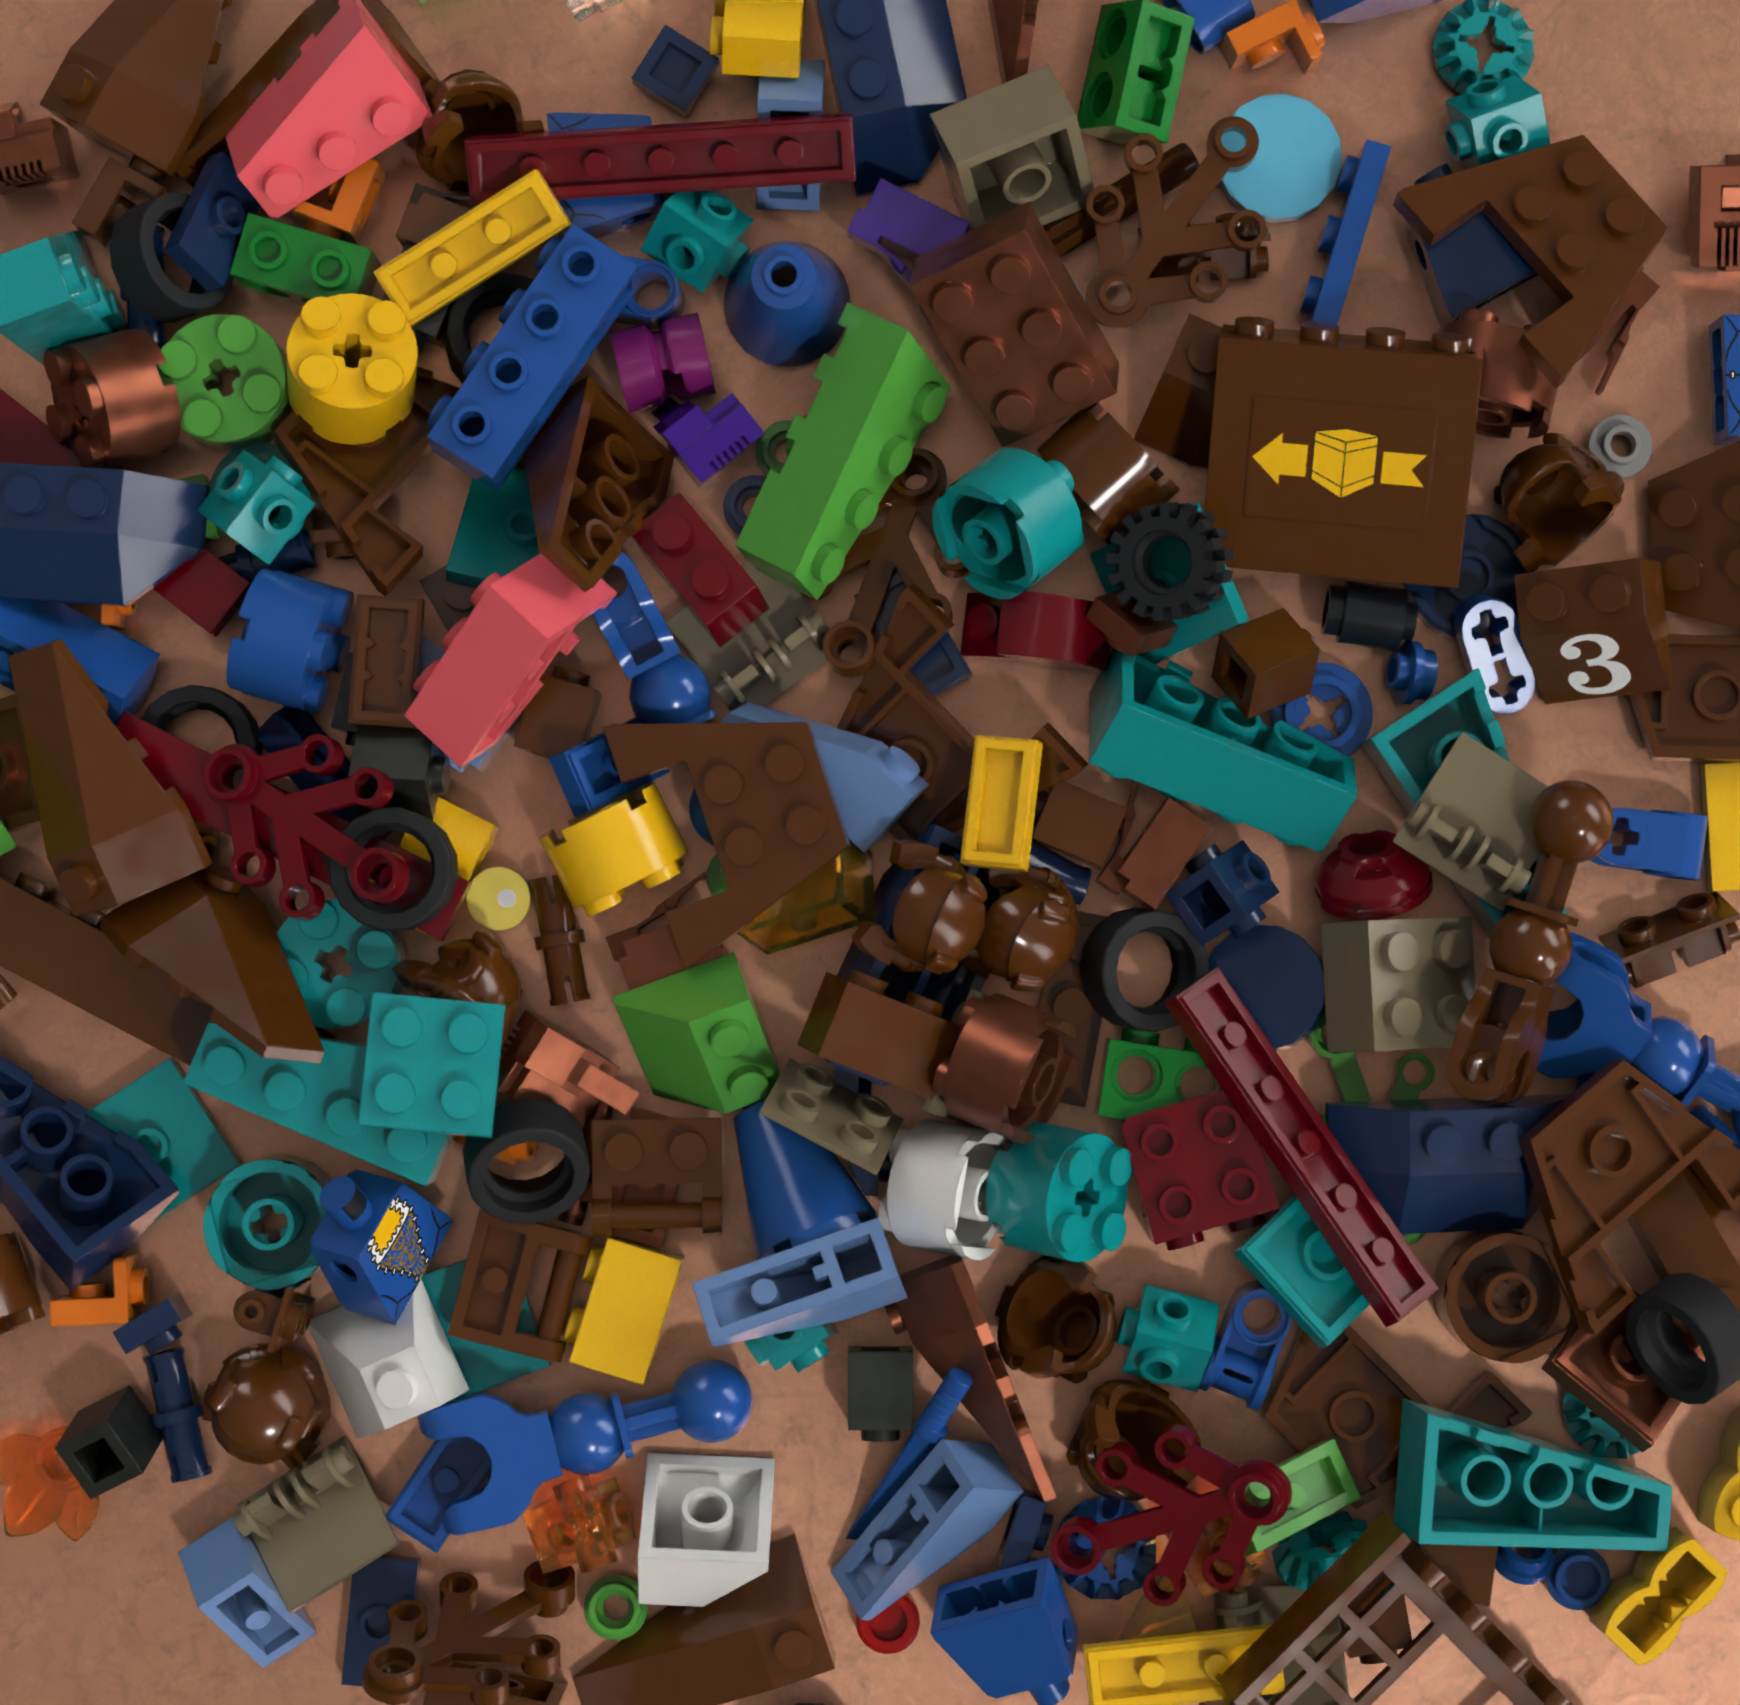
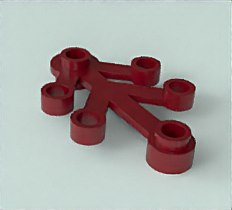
[202,734,410,921]
[1050,1424,1292,1607]

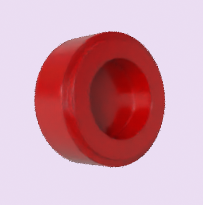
[856,1593,920,1654]

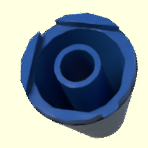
[724,241,850,368]
[733,1099,877,1260]

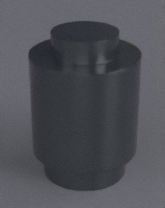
[1321,580,1418,651]

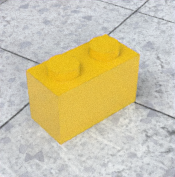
[563,1236,685,1385]

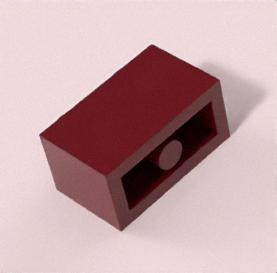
[632,492,770,648]

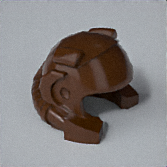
[416,69,545,193]
[1494,433,1625,572]
[851,839,987,975]
[959,865,1080,992]
[391,930,523,1046]
[994,1255,1117,1384]
[202,1343,331,1469]
[1066,1378,1201,1501]

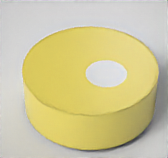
[466,867,532,931]

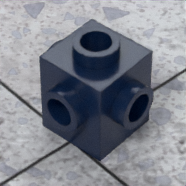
[1165,840,1280,946]

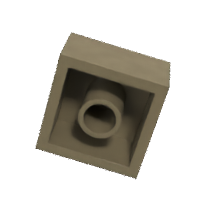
[930,65,1097,231]
[1321,916,1476,1052]

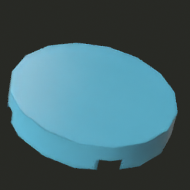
[1219,94,1342,223]

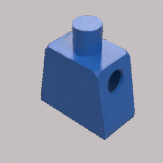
[930,1557,1079,1705]

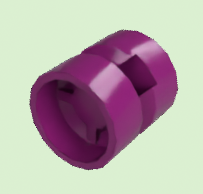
[611,312,716,413]

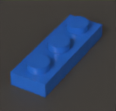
[1299,139,1391,325]

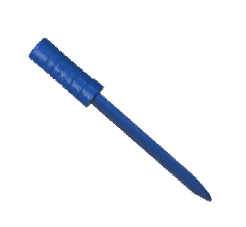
[846,1367,972,1540]

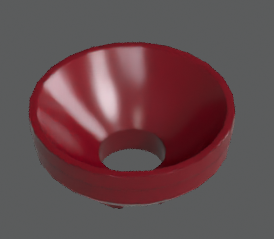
[1315,830,1433,921]

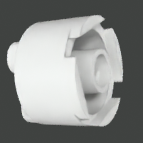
[878,1119,1012,1261]

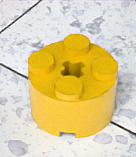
[286,293,418,445]
[539,781,688,917]

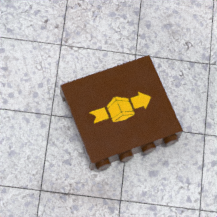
[1204,316,1483,588]

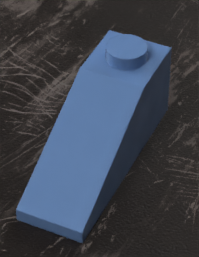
[722,702,929,852]
[692,1217,908,1347]
[831,1439,1024,1621]

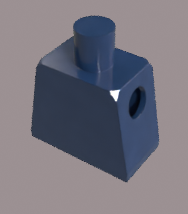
[1407,163,1539,327]

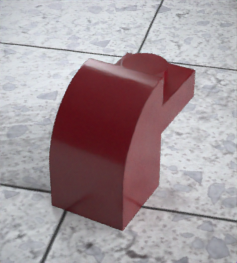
[961,591,1110,671]

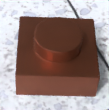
[1086,590,1179,656]

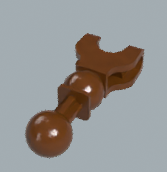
[1446,780,1614,1104]

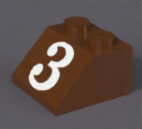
[1514,557,1673,705]

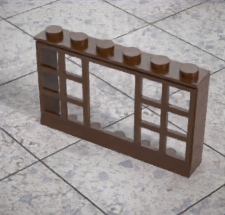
[1215,1511,1573,1705]

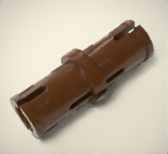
[529,875,591,1006]

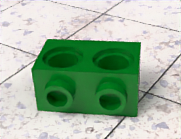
[1077,0,1195,147]
[230,213,381,306]
[1094,1028,1222,1120]

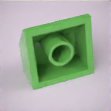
[613,952,781,1114]

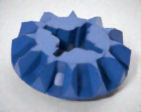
[1270,662,1373,757]
[1058,1496,1156,1600]

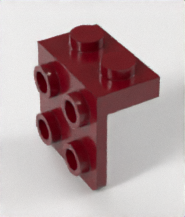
[1121,1089,1280,1250]

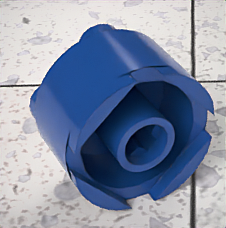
[226,568,354,715]

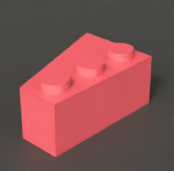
[225,0,432,220]
[404,553,618,768]

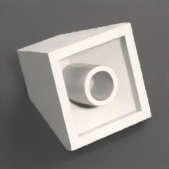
[309,1279,470,1439]
[638,1453,775,1607]

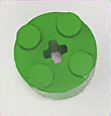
[158,314,292,452]

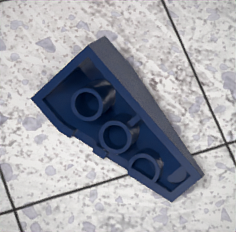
[0,1056,179,1291]

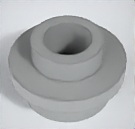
[1587,414,1652,479]

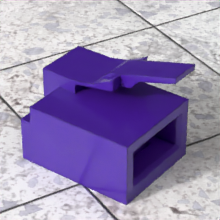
[847,178,970,286]
[651,393,764,487]

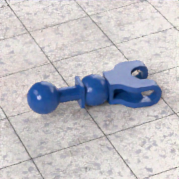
[592,553,717,845]
[1536,932,1740,1138]
[417,1360,753,1535]

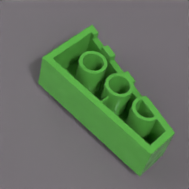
[735,302,951,601]

